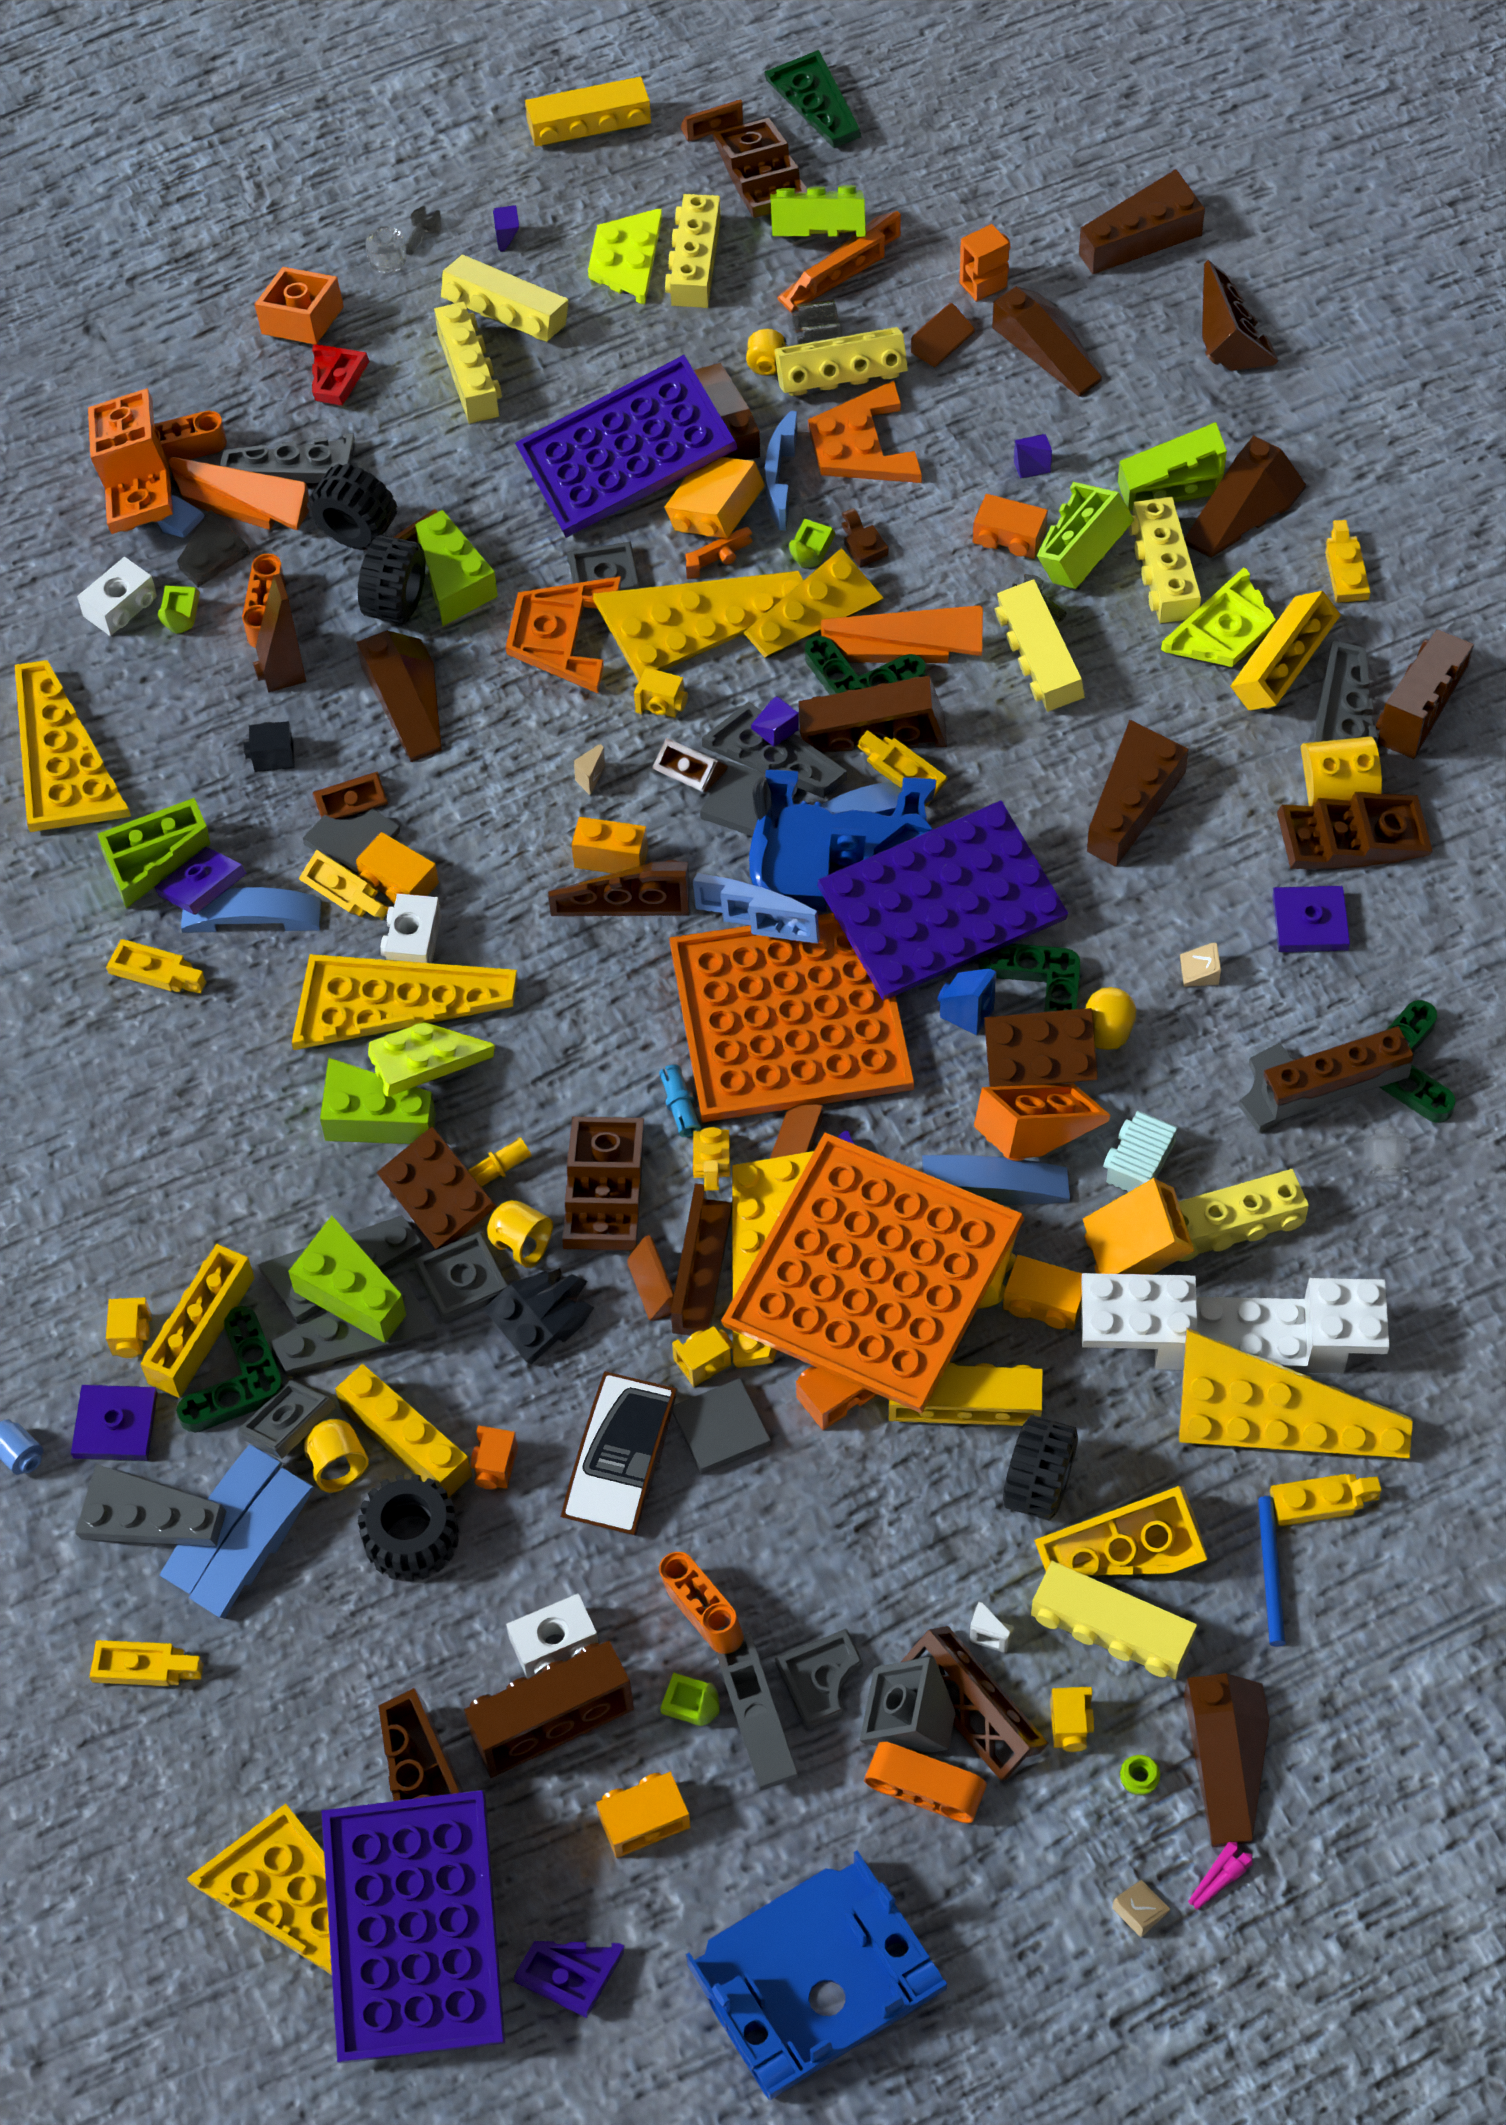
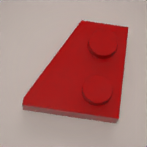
[312,344,370,406]

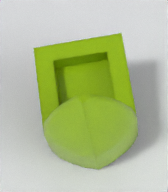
[789,519,836,568]
[158,585,200,634]
[660,1672,720,1726]

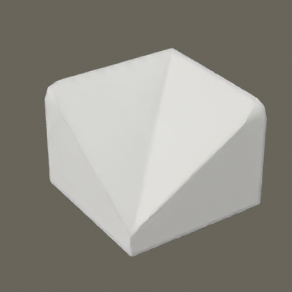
[969,1602,1014,1653]

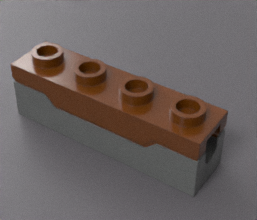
[1261,1026,1414,1121]

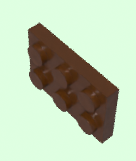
[984,1008,1098,1087]
[376,1126,497,1250]

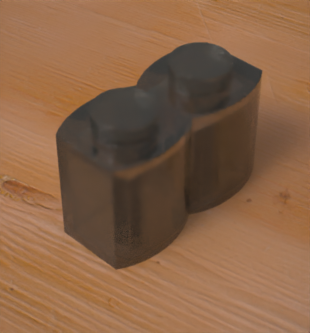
[792,299,843,345]

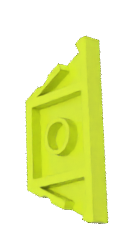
[588,209,662,304]
[1161,567,1276,667]
[368,1022,495,1097]

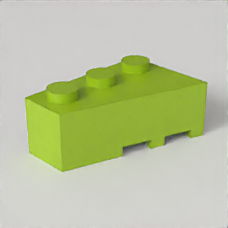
[770,185,866,237]
[1118,422,1227,511]
[1037,482,1134,589]
[415,510,498,626]
[97,798,211,909]
[320,1057,436,1144]
[288,1215,406,1343]

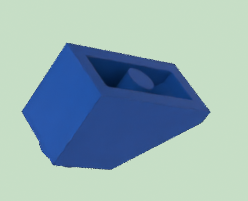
[938,969,996,1036]

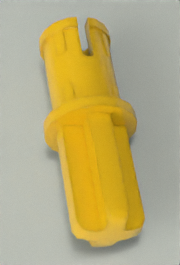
[468,1137,532,1187]

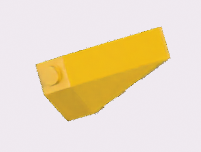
[1034,1486,1208,1576]

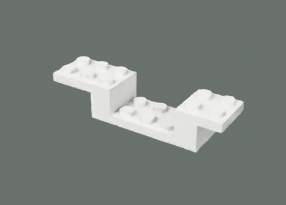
[1081,1273,1389,1374]

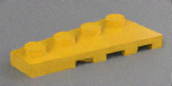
[743,548,884,658]

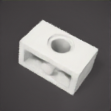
[77,557,157,636]
[381,893,442,963]
[506,1593,598,1679]

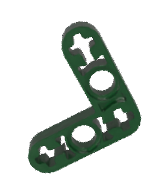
[805,636,926,695]
[978,944,1081,1012]
[1379,1000,1455,1123]
[176,1306,283,1433]

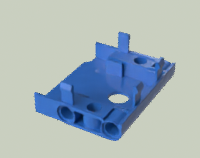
[686,1850,947,2100]

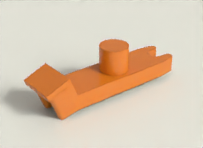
[685,527,753,579]

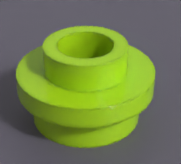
[1120,1755,1160,1795]

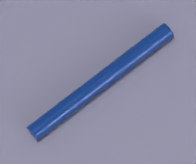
[1258,1496,1285,1647]

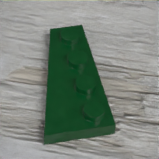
[764,50,862,148]

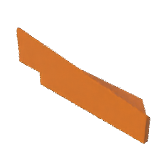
[777,211,901,313]
[169,457,310,531]
[821,605,983,664]

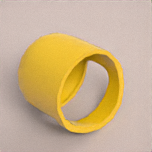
[1085,987,1137,1050]
[487,1200,553,1268]
[304,1419,369,1493]

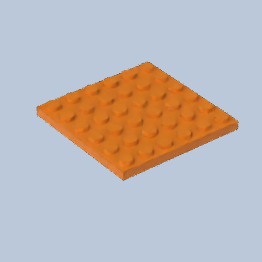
[669,913,914,1123]
[721,1132,1024,1413]

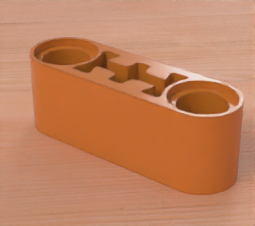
[154,411,227,462]
[242,553,286,648]
[659,1552,744,1654]
[864,1742,987,1823]

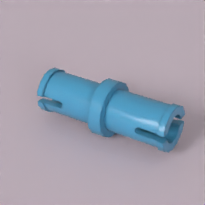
[659,1064,701,1137]

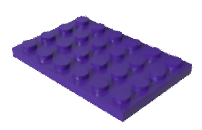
[515,355,738,538]
[817,800,1069,1001]
[321,1790,505,2064]

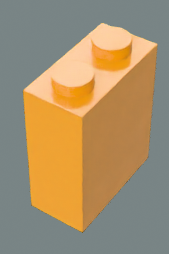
[664,457,765,539]
[1083,1178,1194,1275]

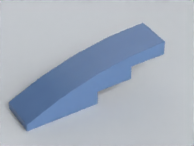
[693,873,820,944]
[922,1155,1070,1205]
[159,1444,283,1594]
[189,1467,315,1619]

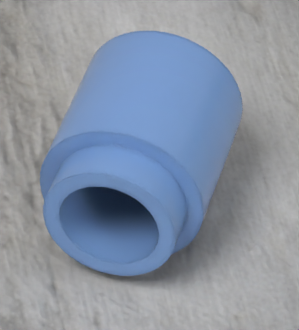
[0,1419,43,1475]

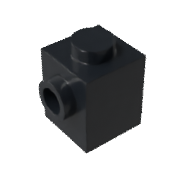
[243,721,295,772]

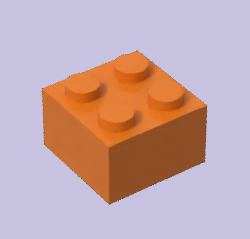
[254,267,344,345]

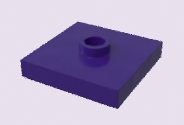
[154,846,247,915]
[1272,886,1350,952]
[71,1385,158,1461]

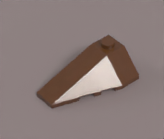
[1202,260,1278,371]
[992,286,1102,397]
[694,363,760,460]
[1184,435,1306,558]
[253,574,307,693]
[356,630,442,762]
[548,860,690,916]
[1184,1673,1270,1847]

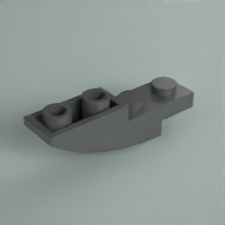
[716,1633,799,1791]

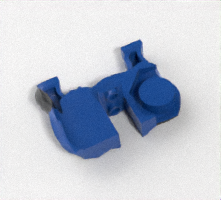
[749,770,936,912]

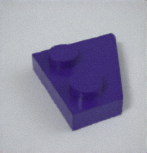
[514,1941,625,2018]

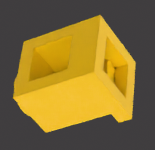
[634,667,688,718]
[106,1297,152,1358]
[672,1326,733,1387]
[1050,1687,1094,1752]

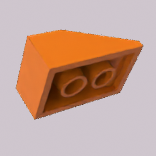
[974,1083,1110,1161]

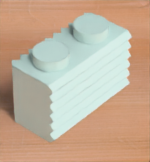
[1103,1111,1178,1192]

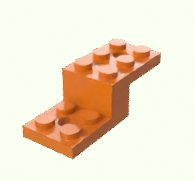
[88,388,173,534]

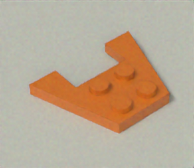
[808,380,922,483]
[505,576,621,693]

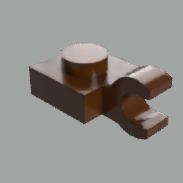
[842,508,889,568]

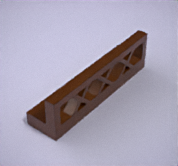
[670,1183,732,1336]
[901,1626,1049,1781]

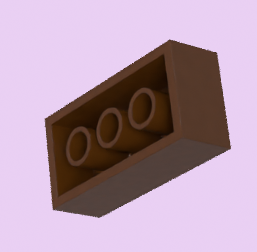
[464,1640,634,1778]

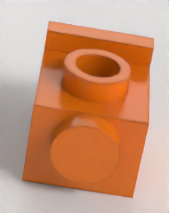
[470,1425,518,1490]

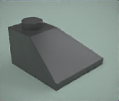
[860,1657,956,1754]

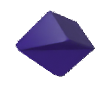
[493,205,519,252]
[1014,434,1052,478]
[751,696,799,747]

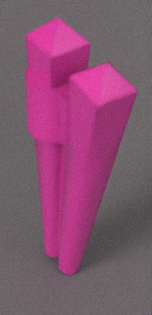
[1188,1842,1253,1910]

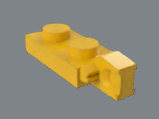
[1325,520,1370,603]
[857,730,948,807]
[299,849,389,920]
[106,939,206,994]
[693,1127,730,1191]
[1269,1474,1381,1526]
[89,1640,204,1686]

